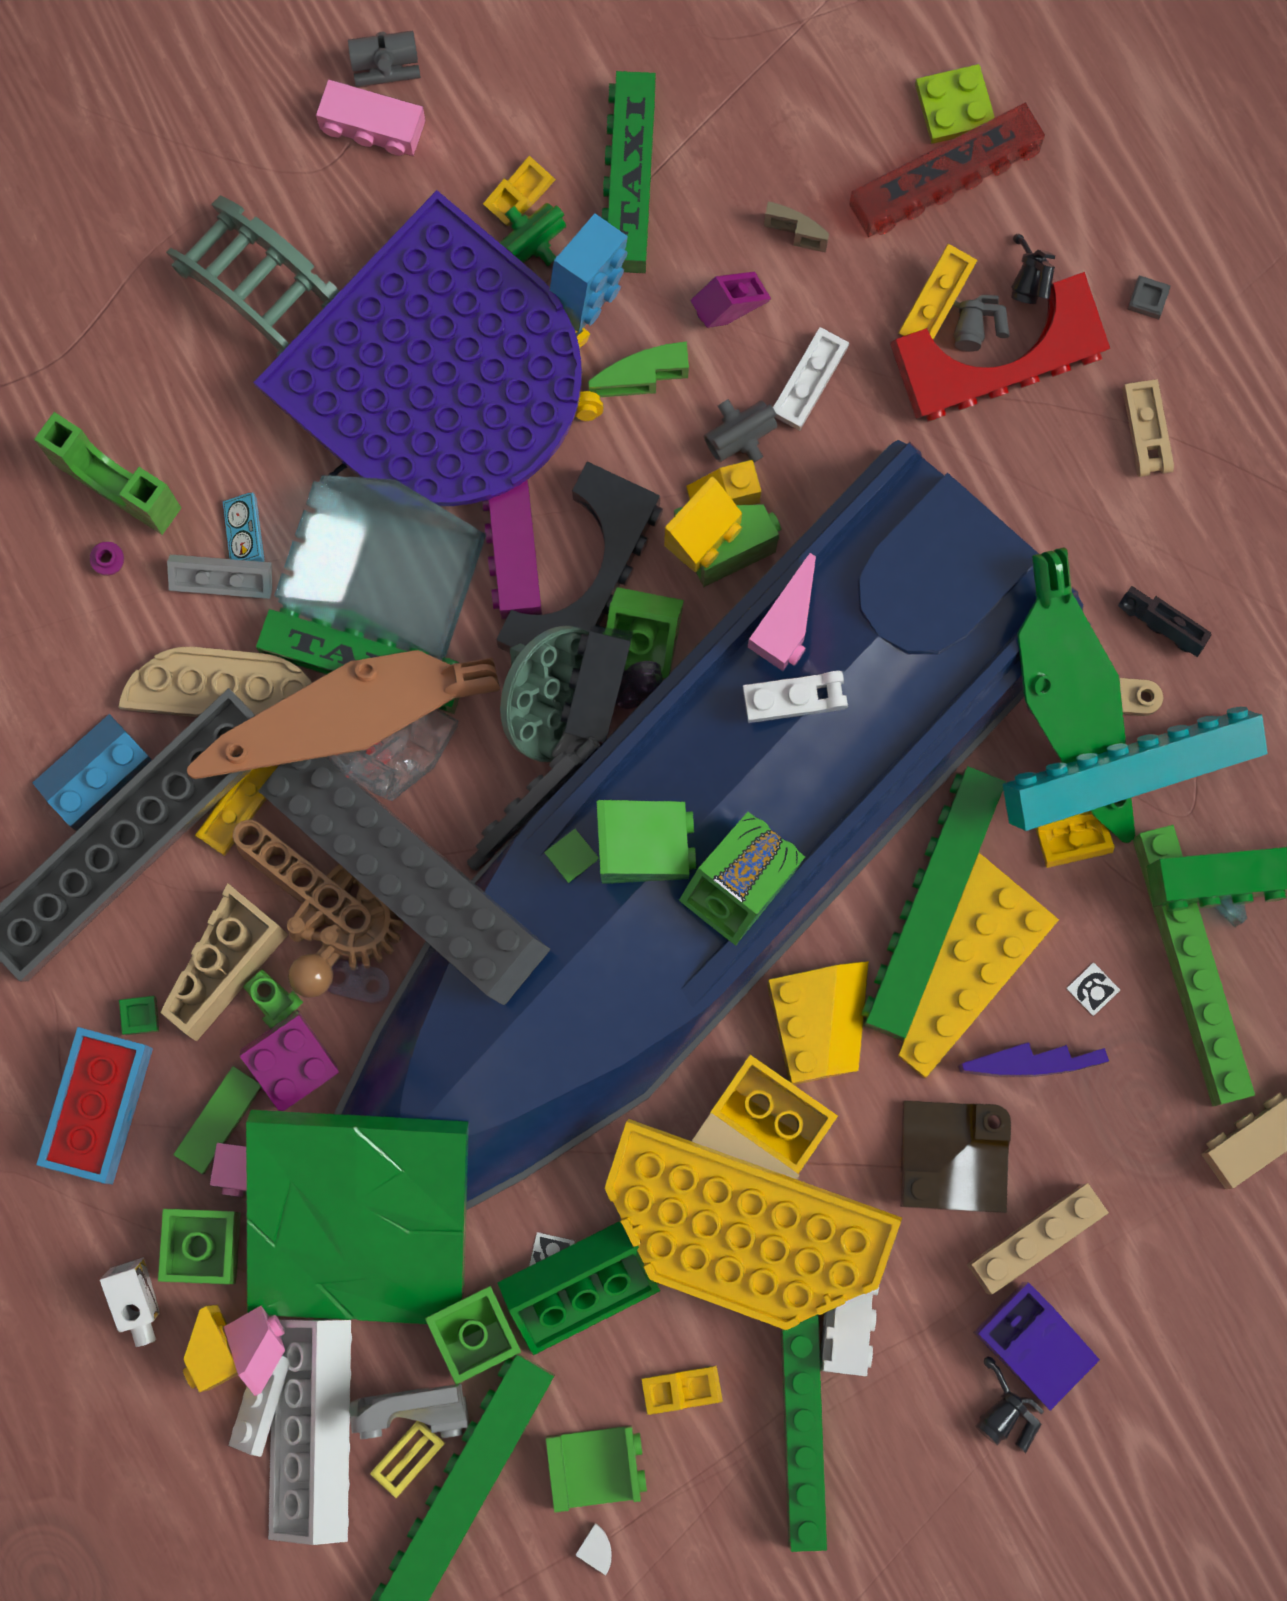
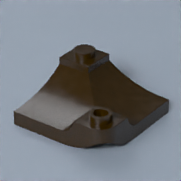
[901,1101,1011,1213]

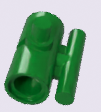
[499,203,566,266]

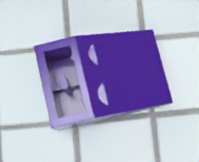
[973,1282,1100,1411]

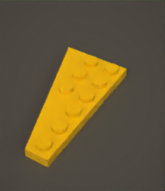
[898,853,1059,1079]

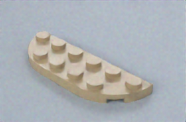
[119,647,312,717]

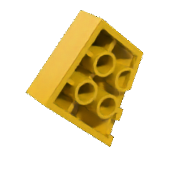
[767,961,869,1085]

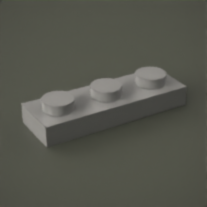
[167,554,272,599]

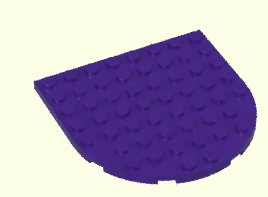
[253,190,582,506]

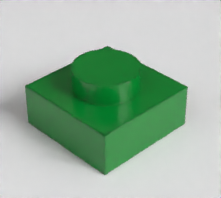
[119,996,160,1036]

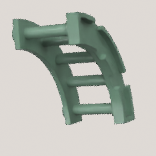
[166,195,340,357]

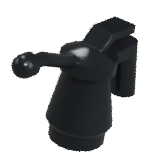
[1011,234,1055,304]
[976,1356,1044,1454]

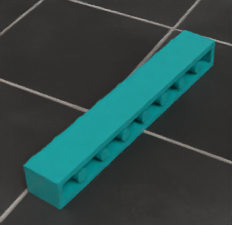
[1002,706,1268,831]

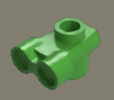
[243,969,303,1029]

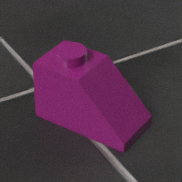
[690,271,771,328]

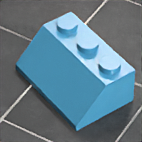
[32,714,152,831]

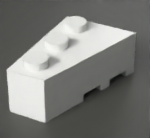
[820,1287,879,1376]

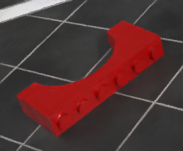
[890,272,1111,422]

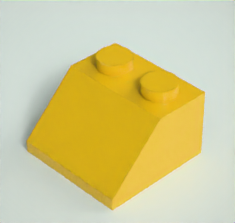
[664,476,742,573]
[183,1305,238,1393]

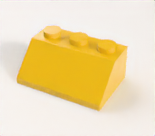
[710,1055,838,1174]

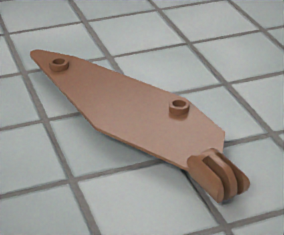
[187,650,500,779]

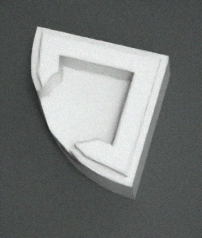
[576,1523,612,1575]

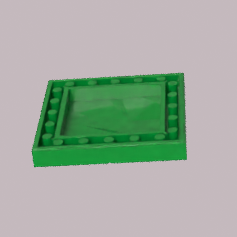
[246,1110,469,1324]

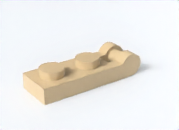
[1122,379,1174,477]

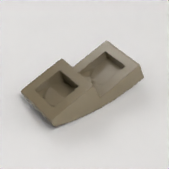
[764,201,829,253]

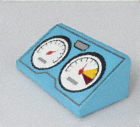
[223,492,265,562]

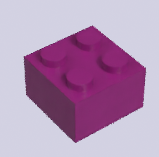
[240,1010,339,1111]

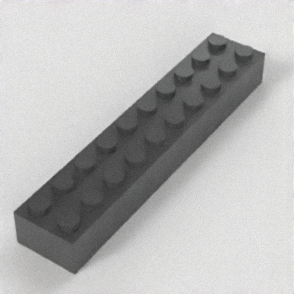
[0,688,256,982]
[258,756,550,1006]

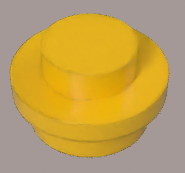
[575,391,604,421]

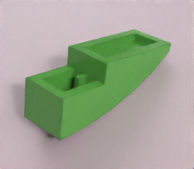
[588,341,689,397]

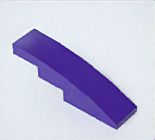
[958,1042,1109,1077]

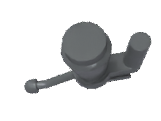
[952,295,1010,352]

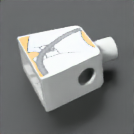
[100,1257,159,1347]

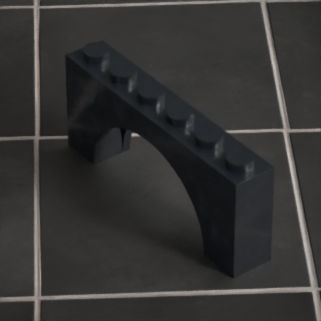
[496,461,663,653]

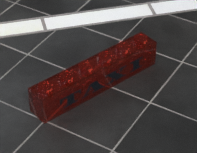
[849,102,1045,237]

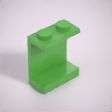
[546,1425,647,1513]

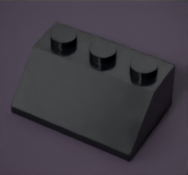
[560,626,633,743]

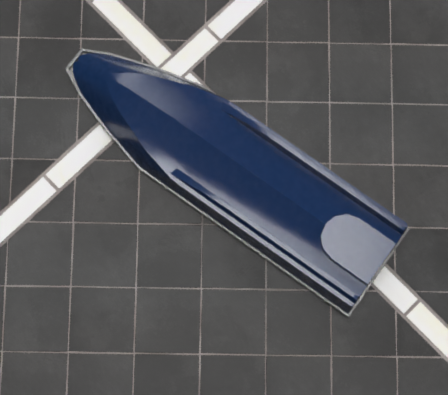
[334,440,1091,1211]

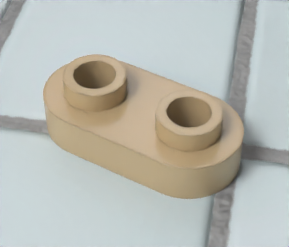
[1119,678,1163,716]

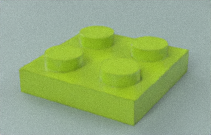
[915,64,997,144]

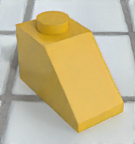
[686,460,762,505]

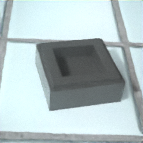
[1127,275,1171,320]

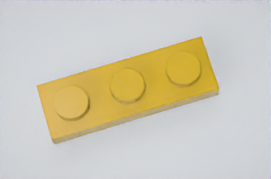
[897,244,977,339]

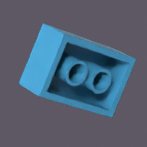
[550,213,628,332]

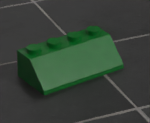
[497,1220,660,1356]

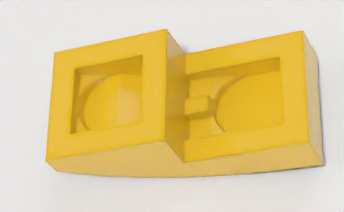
[483,156,556,226]
[641,1366,723,1415]

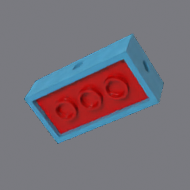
[36,1027,153,1185]

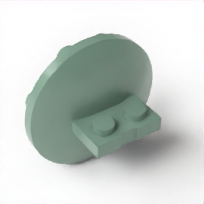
[500,626,589,762]

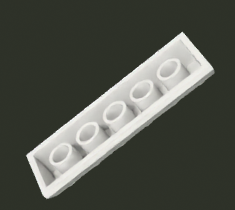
[268,1320,352,1545]

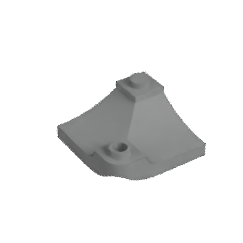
[349,1384,470,1439]

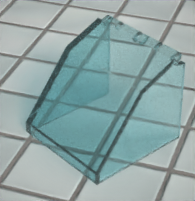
[274,475,486,660]

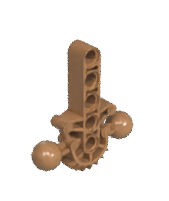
[233,820,404,998]

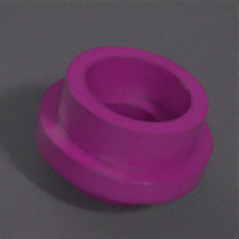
[90,542,124,576]

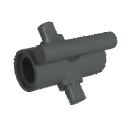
[348,30,421,87]
[704,399,777,463]

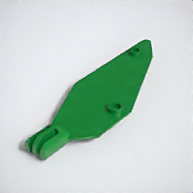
[1017,547,1135,843]

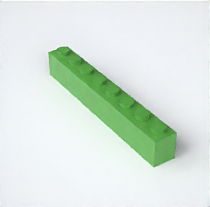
[1133,825,1255,1107]

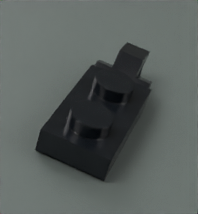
[1118,586,1212,657]

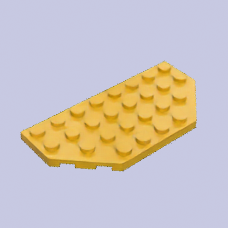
[604,1119,902,1330]

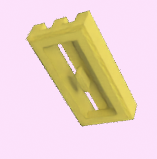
[370,1421,446,1498]

